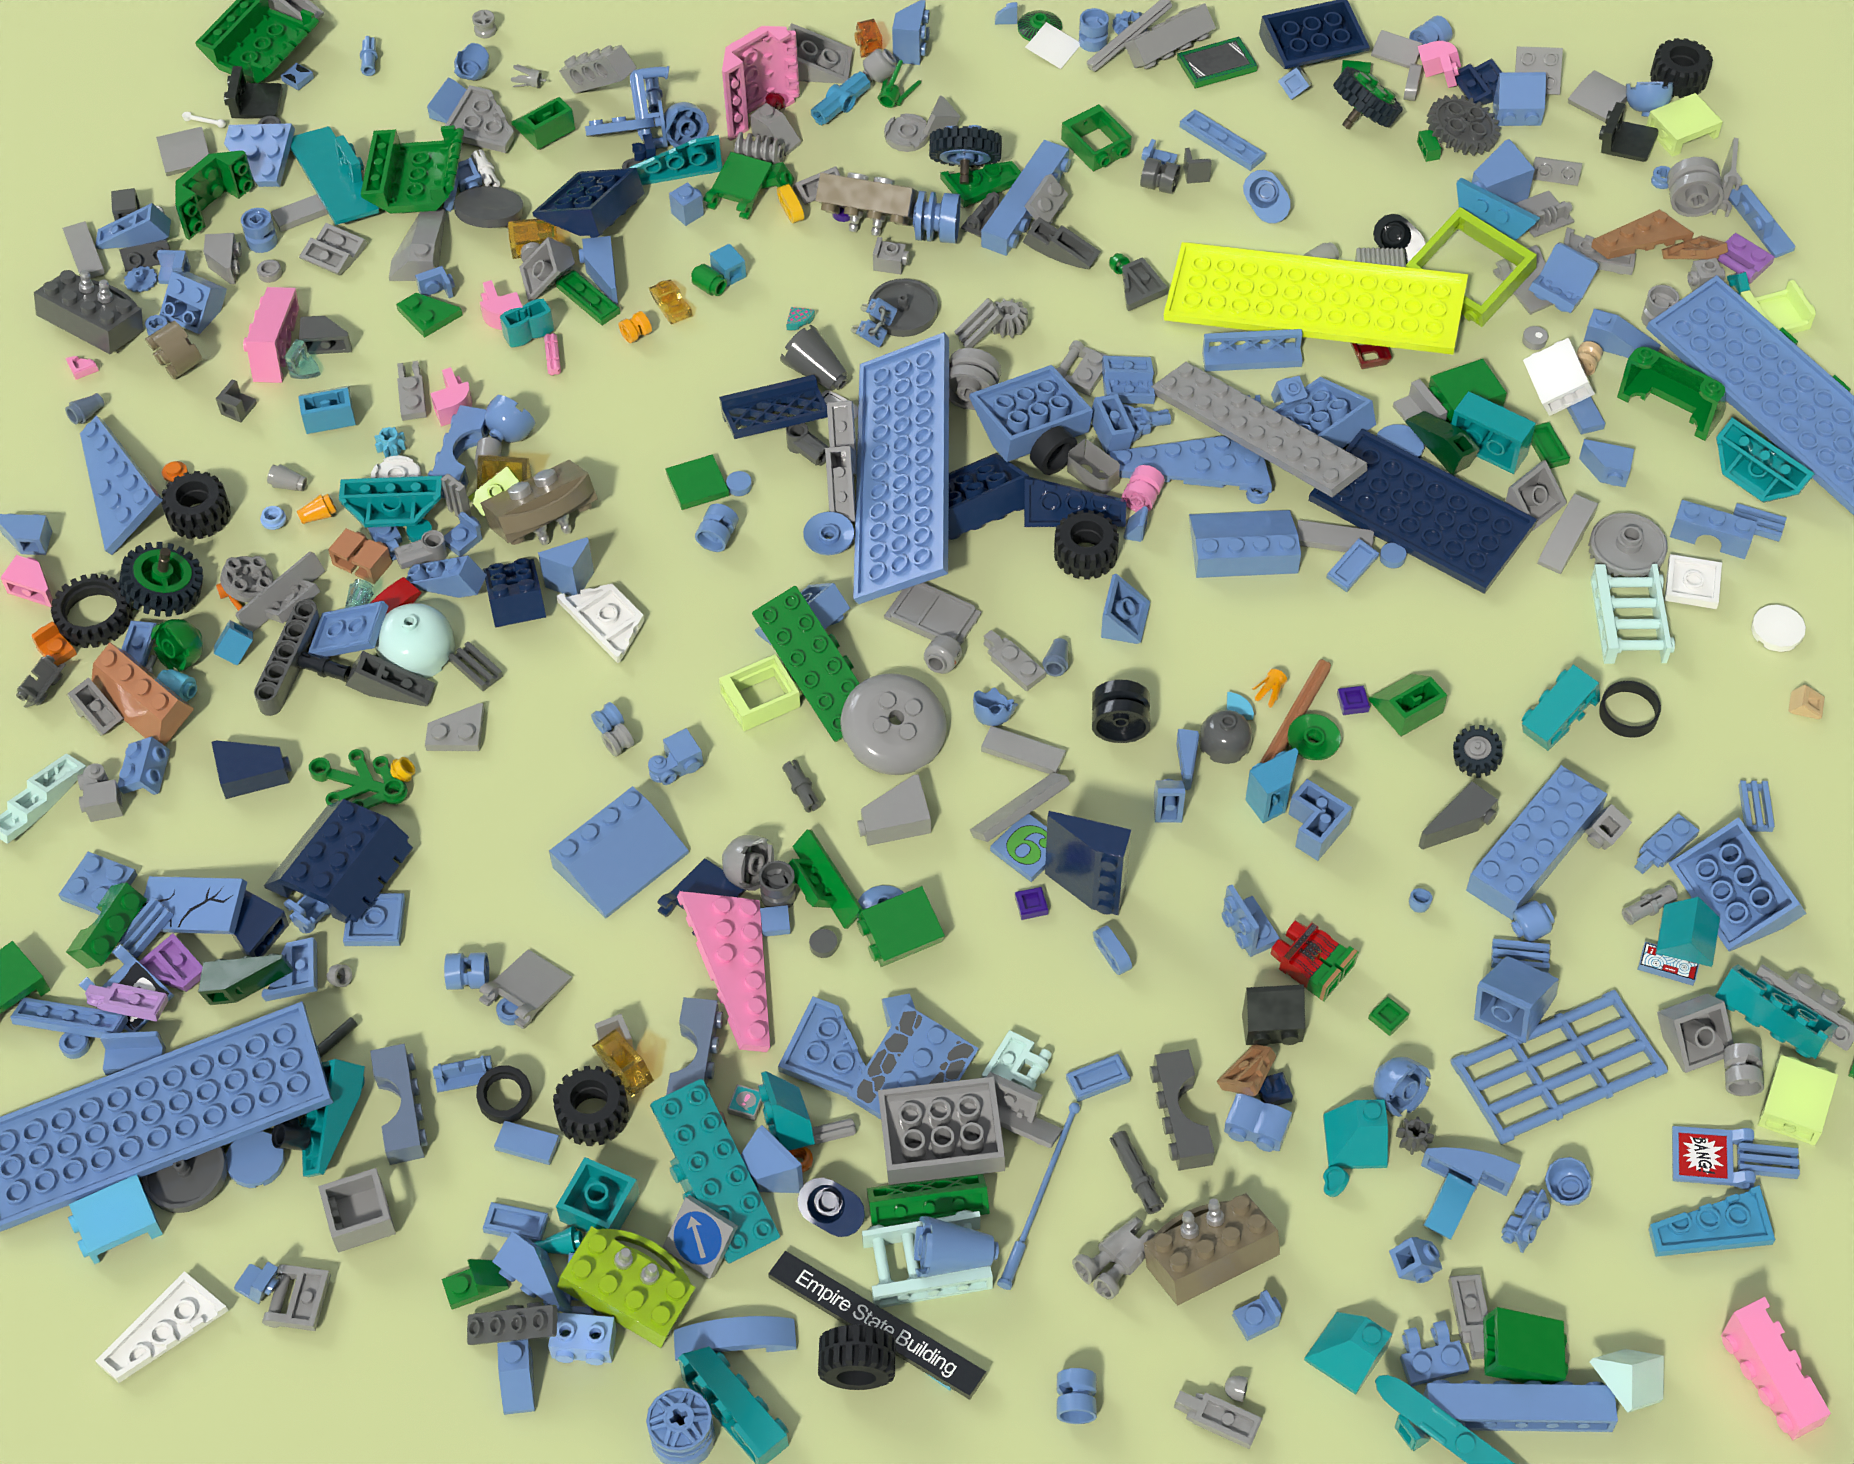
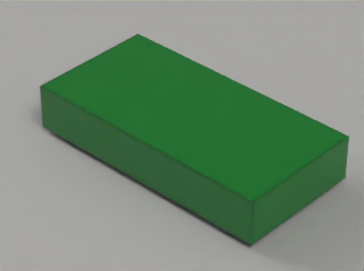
[1531,422,1570,469]

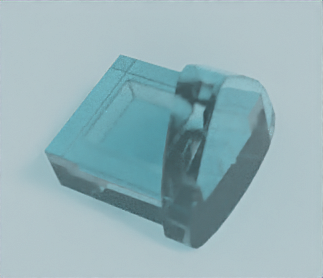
[284,339,321,379]

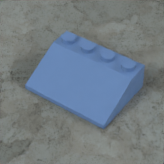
[969,365,1093,462]
[1272,377,1376,449]
[1189,510,1301,578]
[549,786,689,918]
[1668,817,1807,952]

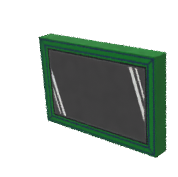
[1177,36,1258,89]

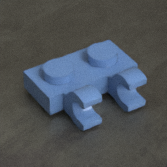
[1400,1320,1469,1387]

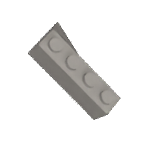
[1124,3,1216,69]

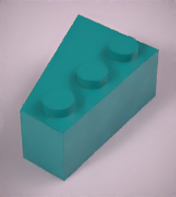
[1521,664,1600,751]

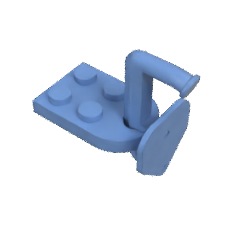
[585,66,669,149]

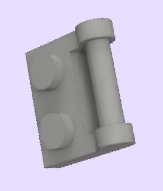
[1056,340,1108,396]
[262,1265,331,1331]

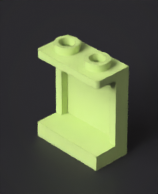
[1646,93,1723,157]
[1740,280,1816,334]
[1758,1055,1838,1146]

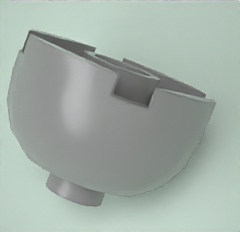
[722,835,774,891]

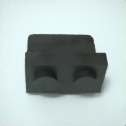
[224,66,283,119]
[1599,102,1659,162]

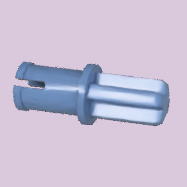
[360,36,378,76]
[645,77,663,113]

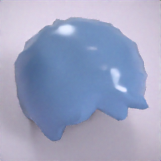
[454,43,489,81]
[973,688,1018,726]

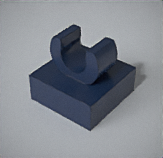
[632,134,656,161]
[1258,1072,1293,1106]

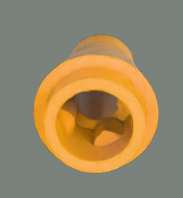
[297,494,337,524]

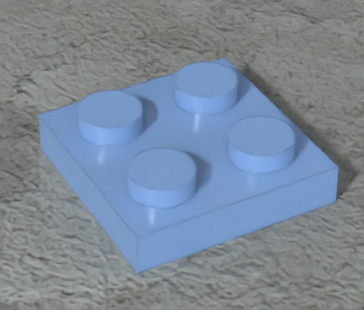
[58,851,137,915]

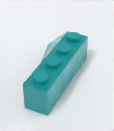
[1715,964,1839,1059]
[678,1346,789,1464]

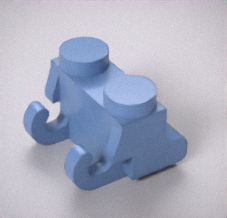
[284,895,331,934]

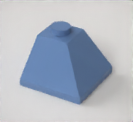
[741,1125,804,1193]

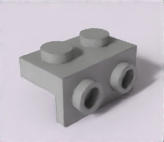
[1024,174,1068,227]

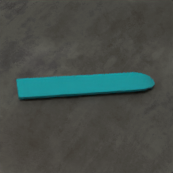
[1375,1375,1515,1464]

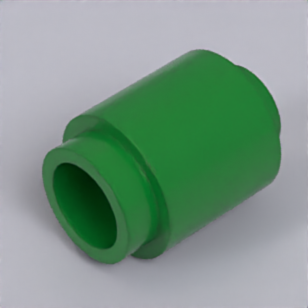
[691,264,727,296]

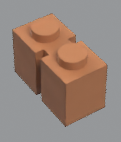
[328,528,392,584]

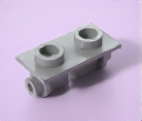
[1533,156,1582,186]

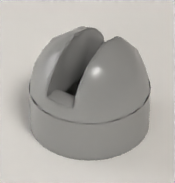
[327,964,352,987]
[1225,1376,1248,1402]

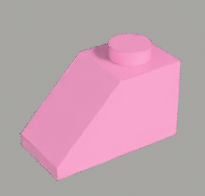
[1,555,53,607]

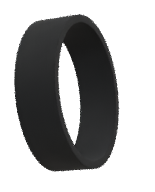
[1599,681,1661,738]

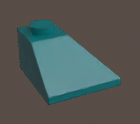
[1323,1099,1388,1169]
[1304,1312,1392,1395]

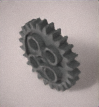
[1426,94,1501,156]

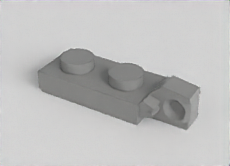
[983,630,1046,691]
[1448,1274,1488,1360]
[1174,1391,1262,1449]

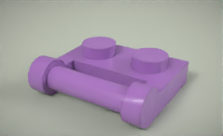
[1717,233,1775,284]

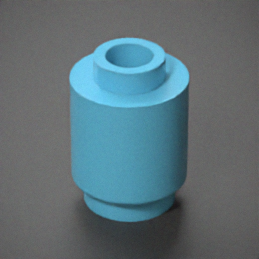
[157,669,197,702]

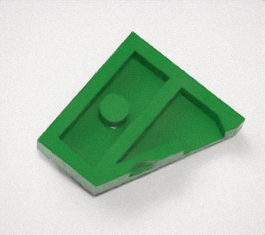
[396,293,463,338]

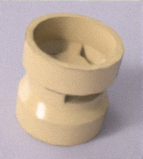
[1577,341,1603,376]

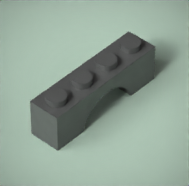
[1150,1049,1215,1171]

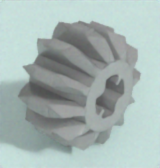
[988,298,1028,338]

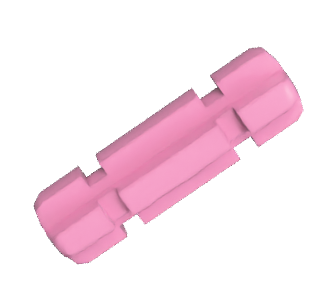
[544,333,561,375]

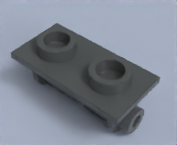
[961,192,999,237]
[119,239,170,272]
[16,655,66,708]

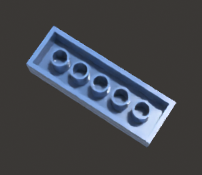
[1466,765,1607,921]

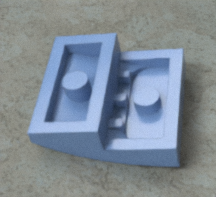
[1102,356,1155,404]

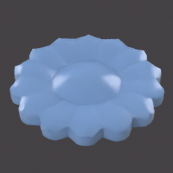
[124,266,157,293]

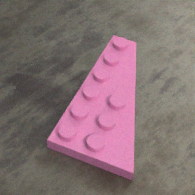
[677,891,770,1052]

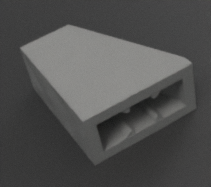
[857,774,931,846]

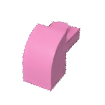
[1418,41,1461,88]
[480,280,523,330]
[430,367,472,427]

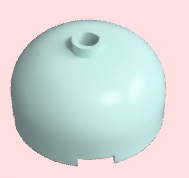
[375,603,455,679]

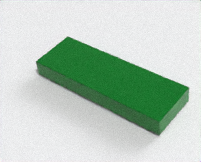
[556,270,620,326]

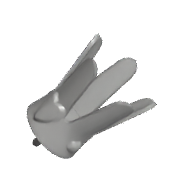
[511,64,546,88]

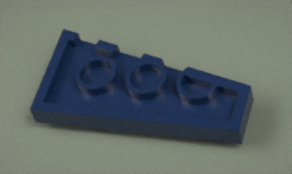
[1024,476,1126,527]

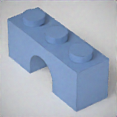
[1670,500,1757,559]

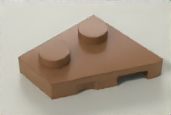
[1662,235,1728,259]
[1216,1044,1276,1096]

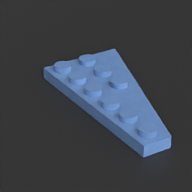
[80,416,163,555]
[1109,436,1272,493]

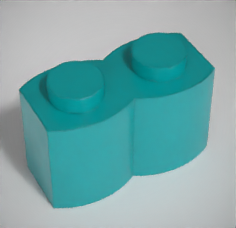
[500,299,554,347]

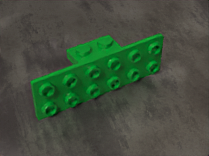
[752,586,860,742]

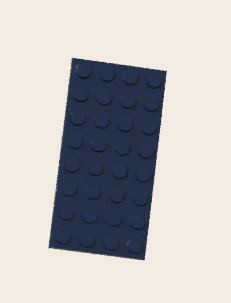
[1308,429,1537,594]

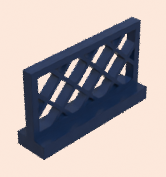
[719,375,828,439]

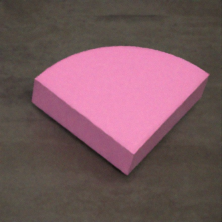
[66,356,99,380]

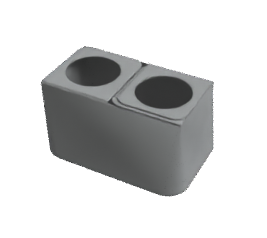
[1067,439,1120,495]

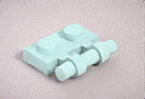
[982,1030,1052,1091]

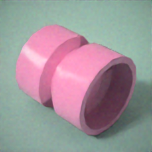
[1121,465,1165,512]

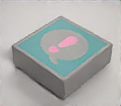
[727,1084,762,1121]

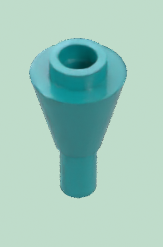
[534,1226,583,1255]

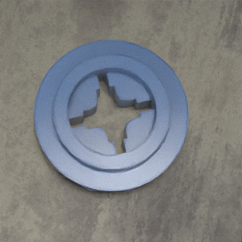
[1112,10,1148,35]

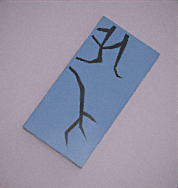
[140,876,247,934]

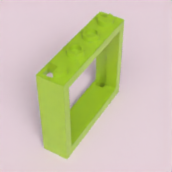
[1406,207,1537,327]

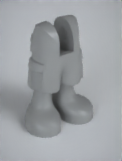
[1072,1217,1156,1300]

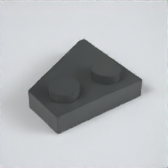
[1122,257,1168,311]

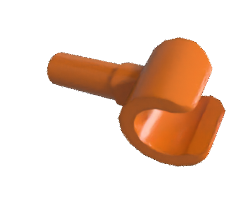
[216,583,243,611]

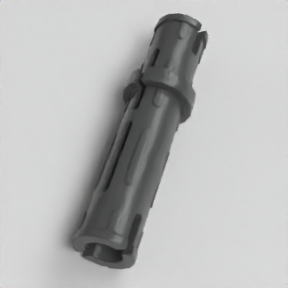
[1109,1131,1164,1214]

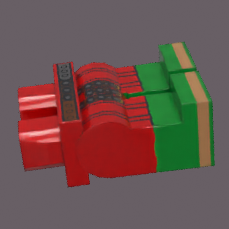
[1270,920,1359,1002]

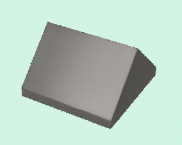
[1505,460,1567,531]

